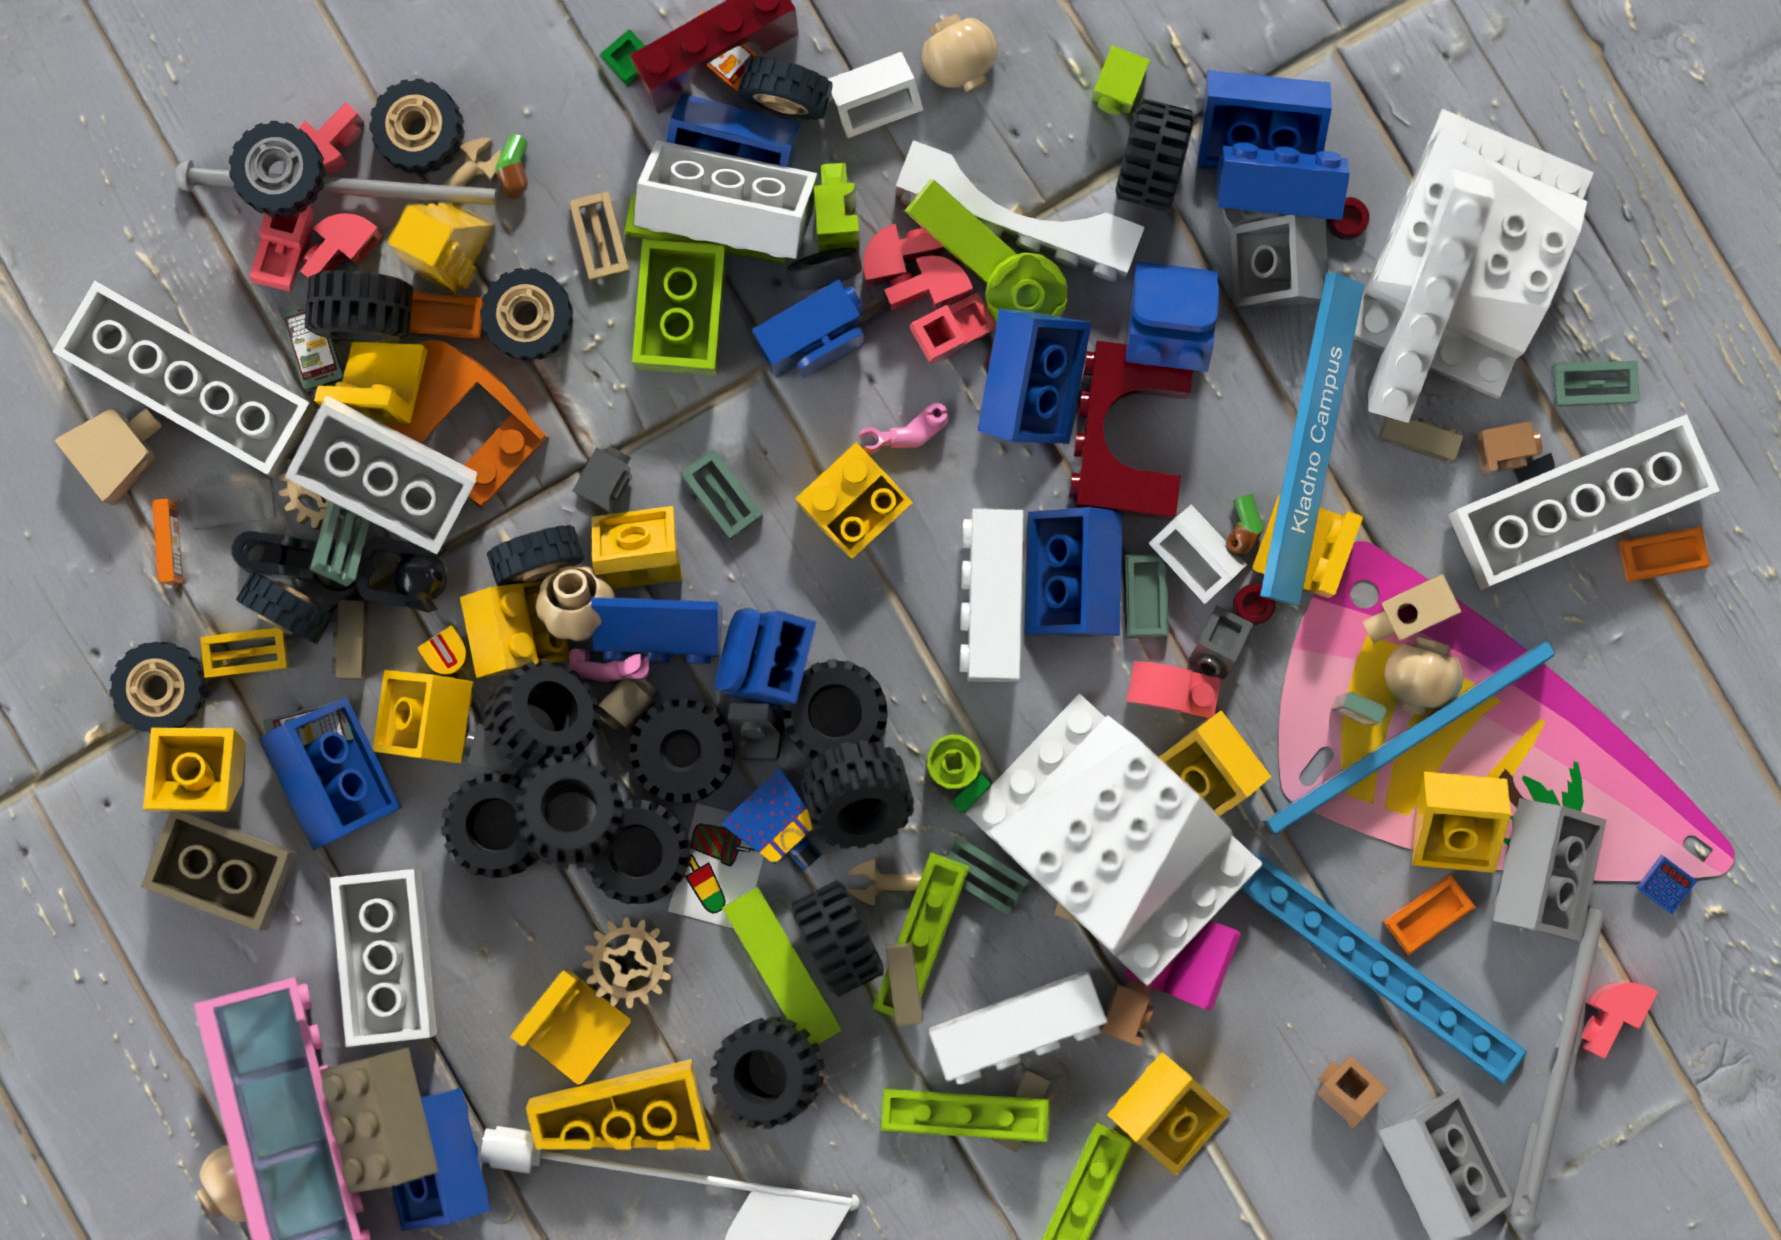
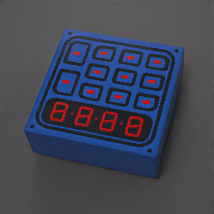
[1636,855,1697,914]

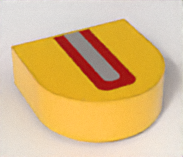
[417,625,468,675]

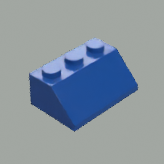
[1197,70,1332,168]
[667,93,801,168]
[1215,143,1350,220]
[977,309,1092,444]
[1025,507,1123,637]
[591,597,722,664]
[258,697,401,851]
[391,1088,491,1231]

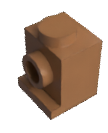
[1475,421,1543,475]
[1099,979,1154,1047]
[1316,1055,1388,1129]

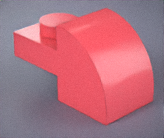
[297,102,365,174]
[249,205,313,292]
[300,213,383,279]
[863,224,943,287]
[884,256,973,312]
[909,292,996,364]
[1126,661,1221,719]
[1581,981,1658,1058]

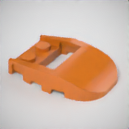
[382,341,549,509]

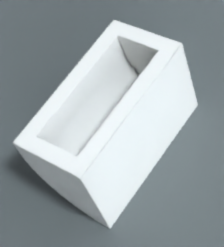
[828,52,923,138]
[1148,504,1247,604]

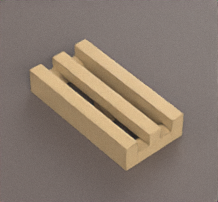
[569,191,630,282]

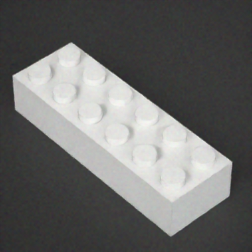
[53,281,319,480]
[1448,414,1720,590]

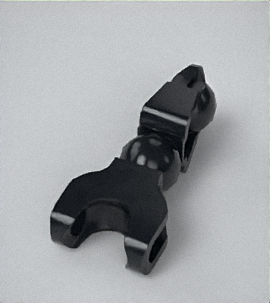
[231,531,447,613]

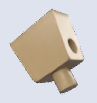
[54,407,163,506]
[1362,574,1461,644]

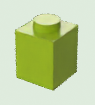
[1091,45,1150,115]

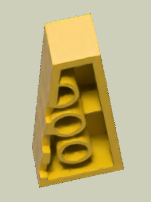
[388,202,495,295]
[526,1059,712,1150]

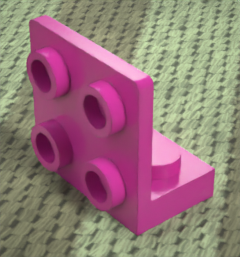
[1123,920,1240,1011]

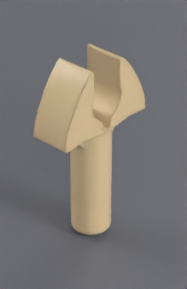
[442,138,502,187]
[847,859,922,905]

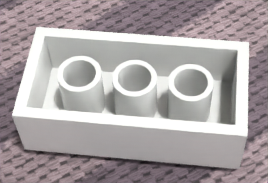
[634,140,818,259]
[285,395,477,554]
[959,509,1023,683]
[330,869,437,1047]
[929,971,1107,1085]

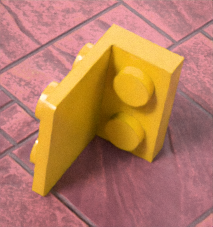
[314,342,428,424]
[1252,494,1363,599]
[510,968,631,1085]

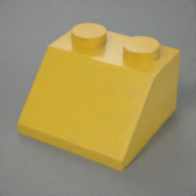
[372,670,473,764]
[1158,710,1271,816]
[143,728,246,812]
[1412,772,1511,873]
[1107,1052,1231,1176]

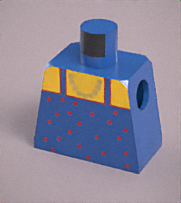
[721,768,822,871]

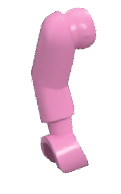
[858,403,948,455]
[567,649,649,683]

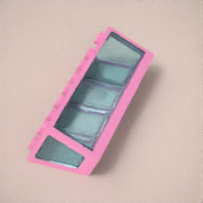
[194,977,371,1240]

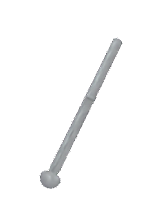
[174,160,498,205]
[1510,908,1605,1234]

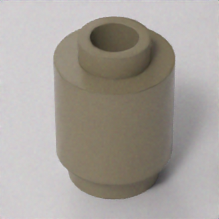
[598,678,659,734]

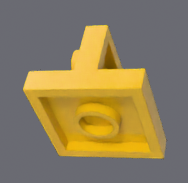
[591,506,683,590]

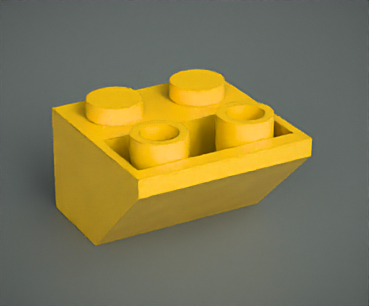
[795,442,913,559]
[460,581,569,678]

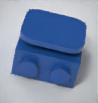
[1125,261,1219,372]
[752,279,865,379]
[715,608,816,706]

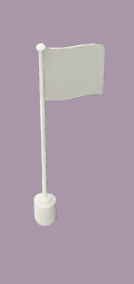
[480,1126,860,1240]

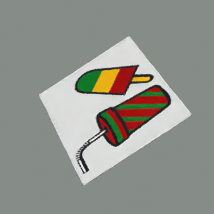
[668,803,764,929]

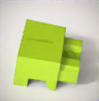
[814,163,860,252]

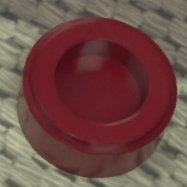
[1327,197,1370,240]
[1233,584,1276,626]

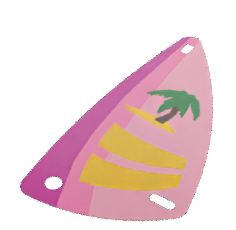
[1278,541,1735,881]

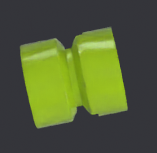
[926,735,981,790]

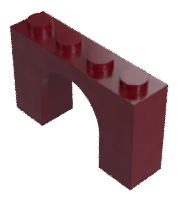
[629,0,799,114]
[1069,341,1193,520]

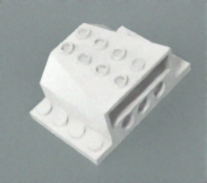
[1354,109,1594,399]
[965,693,1263,987]

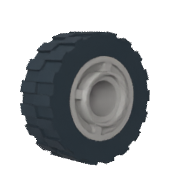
[229,121,326,218]

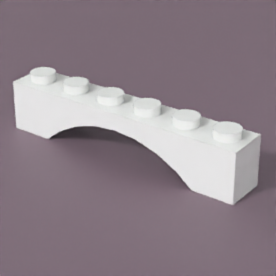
[896,140,1145,282]
[1368,169,1495,423]

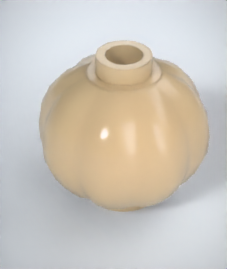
[921,13,998,93]
[535,565,615,641]
[1384,637,1464,716]
[197,1144,277,1222]

